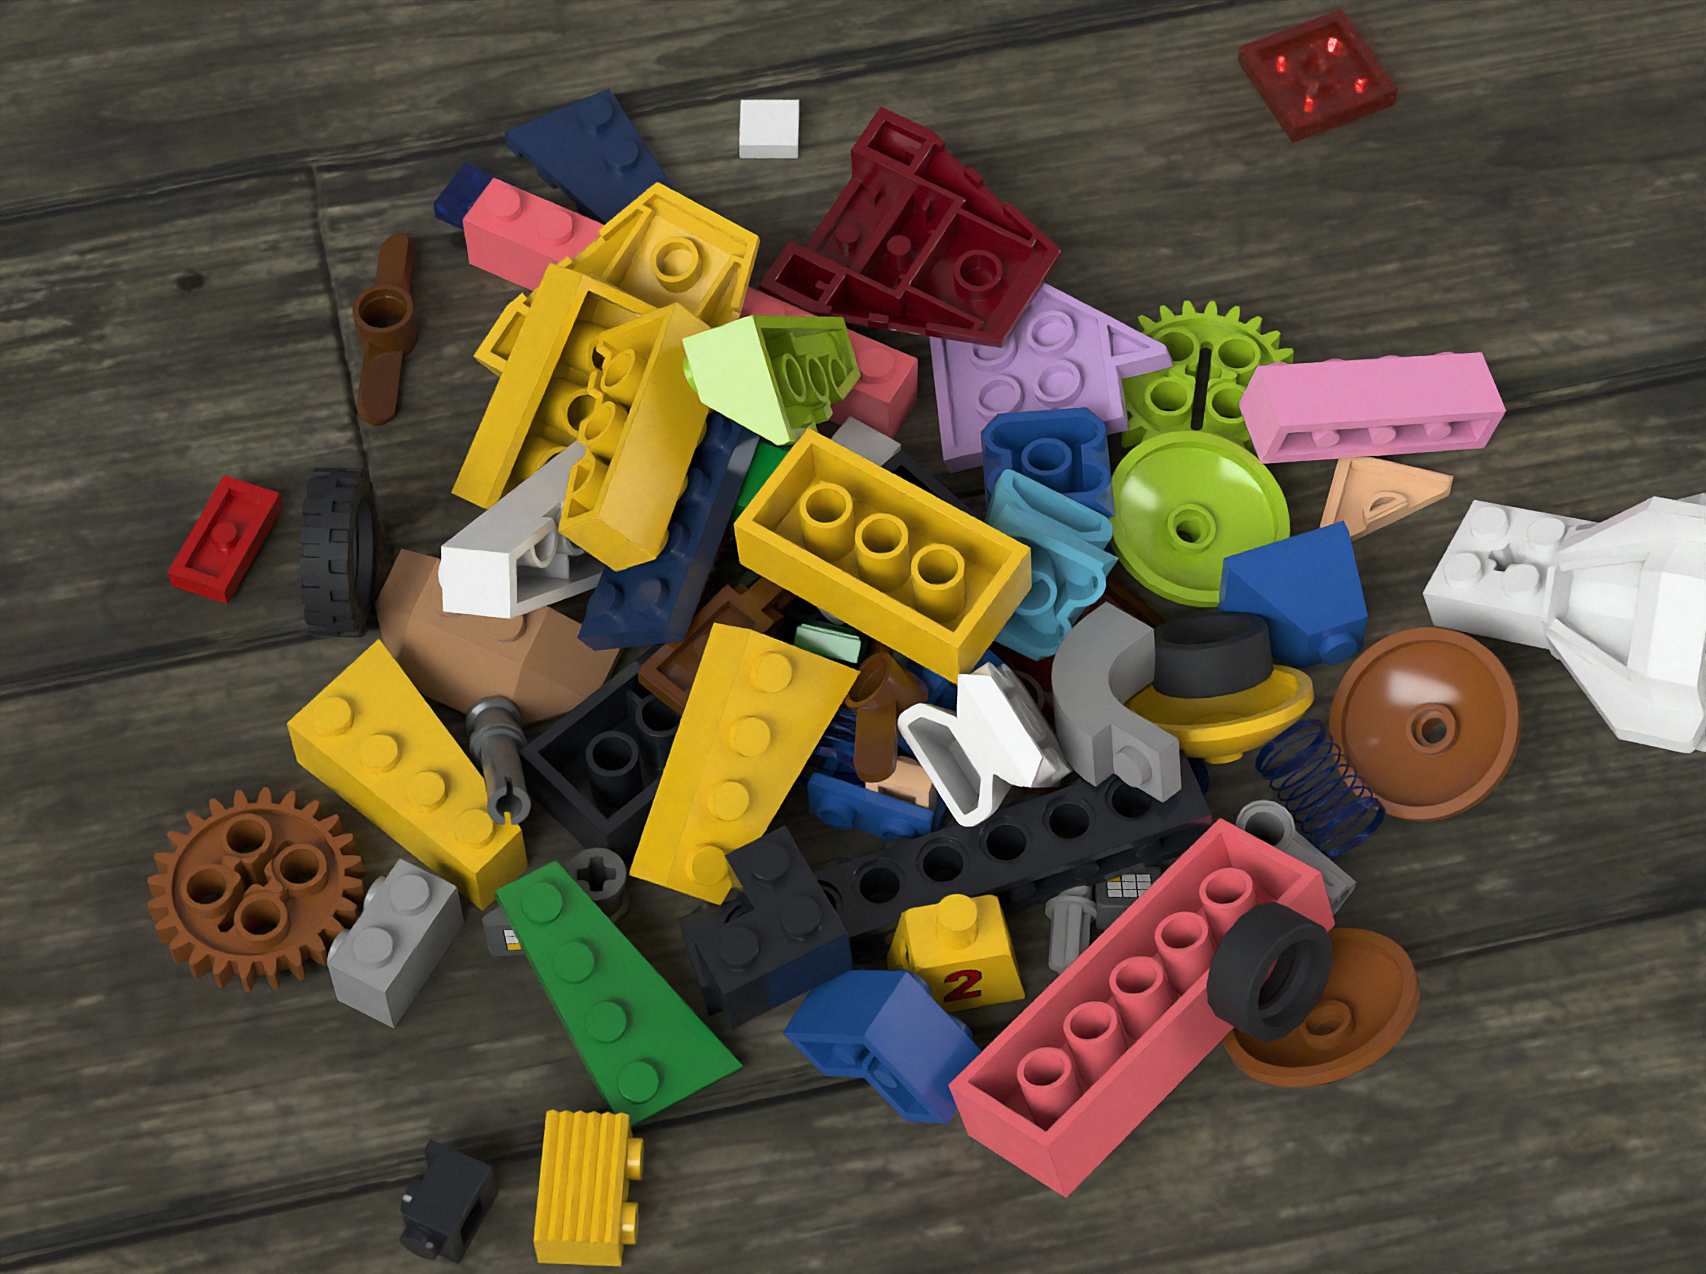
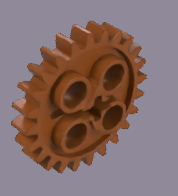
[147,787,366,992]

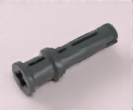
[465,696,531,825]

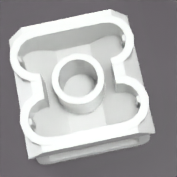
[897,662,1073,827]

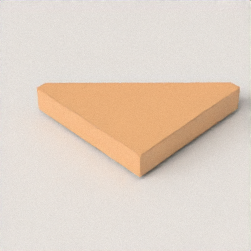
[1320,456,1454,542]

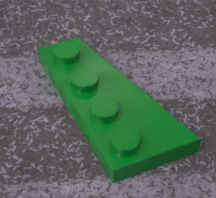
[494,860,743,1128]

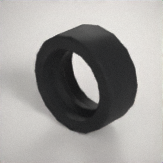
[1151,611,1274,699]
[1206,901,1333,1042]

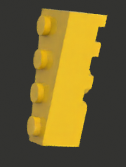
[557,302,712,572]
[629,623,861,905]
[287,639,528,911]

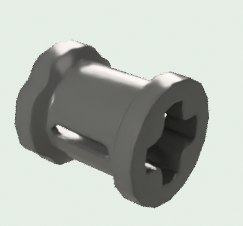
[567,847,631,926]

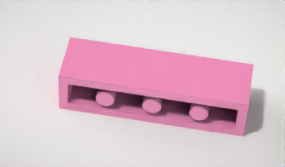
[1239,352,1506,464]

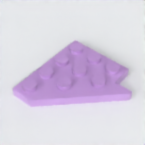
[929,283,1173,473]

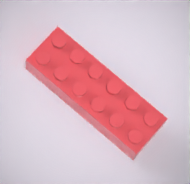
[948,818,1335,1198]

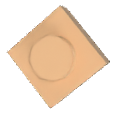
[865,756,937,812]

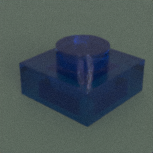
[433,163,515,230]

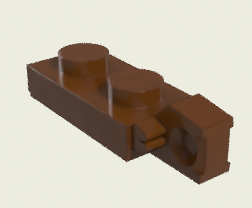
[637,576,796,717]

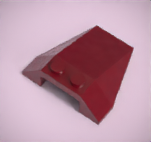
[758,106,1061,348]

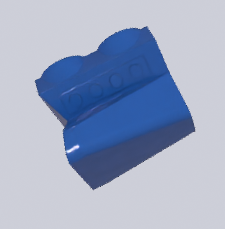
[981,407,1116,557]

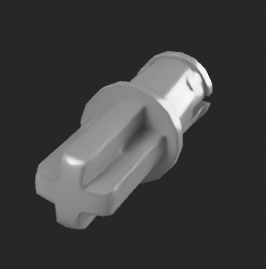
[1045,886,1096,976]

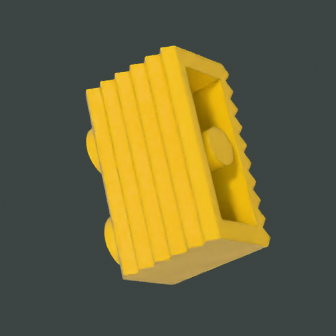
[533,1109,644,1266]

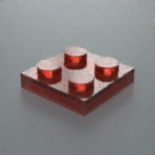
[1238,9,1398,143]

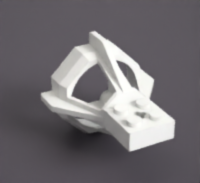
[1423,493,1706,753]

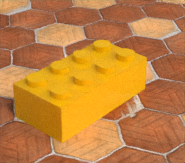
[734,428,1032,685]

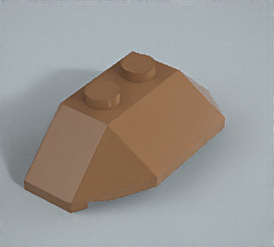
[374,549,624,729]

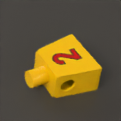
[887,894,1025,1013]

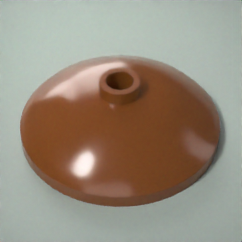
[1329,627,1522,822]
[1222,928,1420,1087]

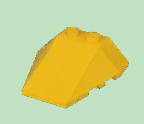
[474,182,760,413]

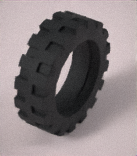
[300,467,378,638]

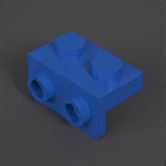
[807,737,950,844]

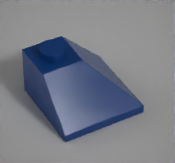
[1217,521,1368,669]

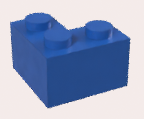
[782,968,982,1124]

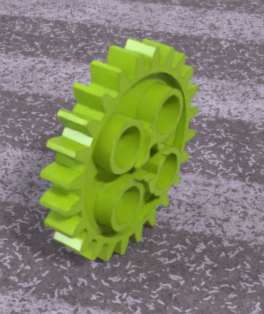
[1121,300,1294,459]

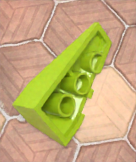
[682,315,861,445]

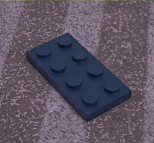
[577,412,760,651]

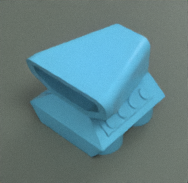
[984,469,1119,661]

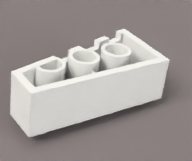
[438,441,605,619]

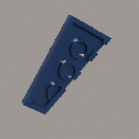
[504,89,676,225]

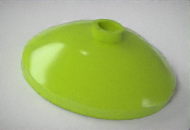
[1108,430,1290,607]

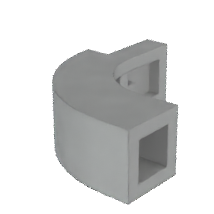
[1051,602,1181,803]

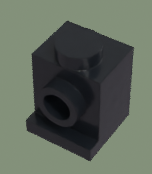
[399,1139,498,1264]

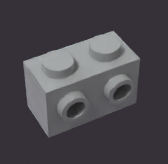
[327,858,465,1028]

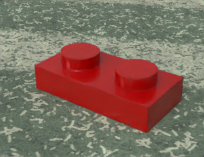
[167,475,283,605]

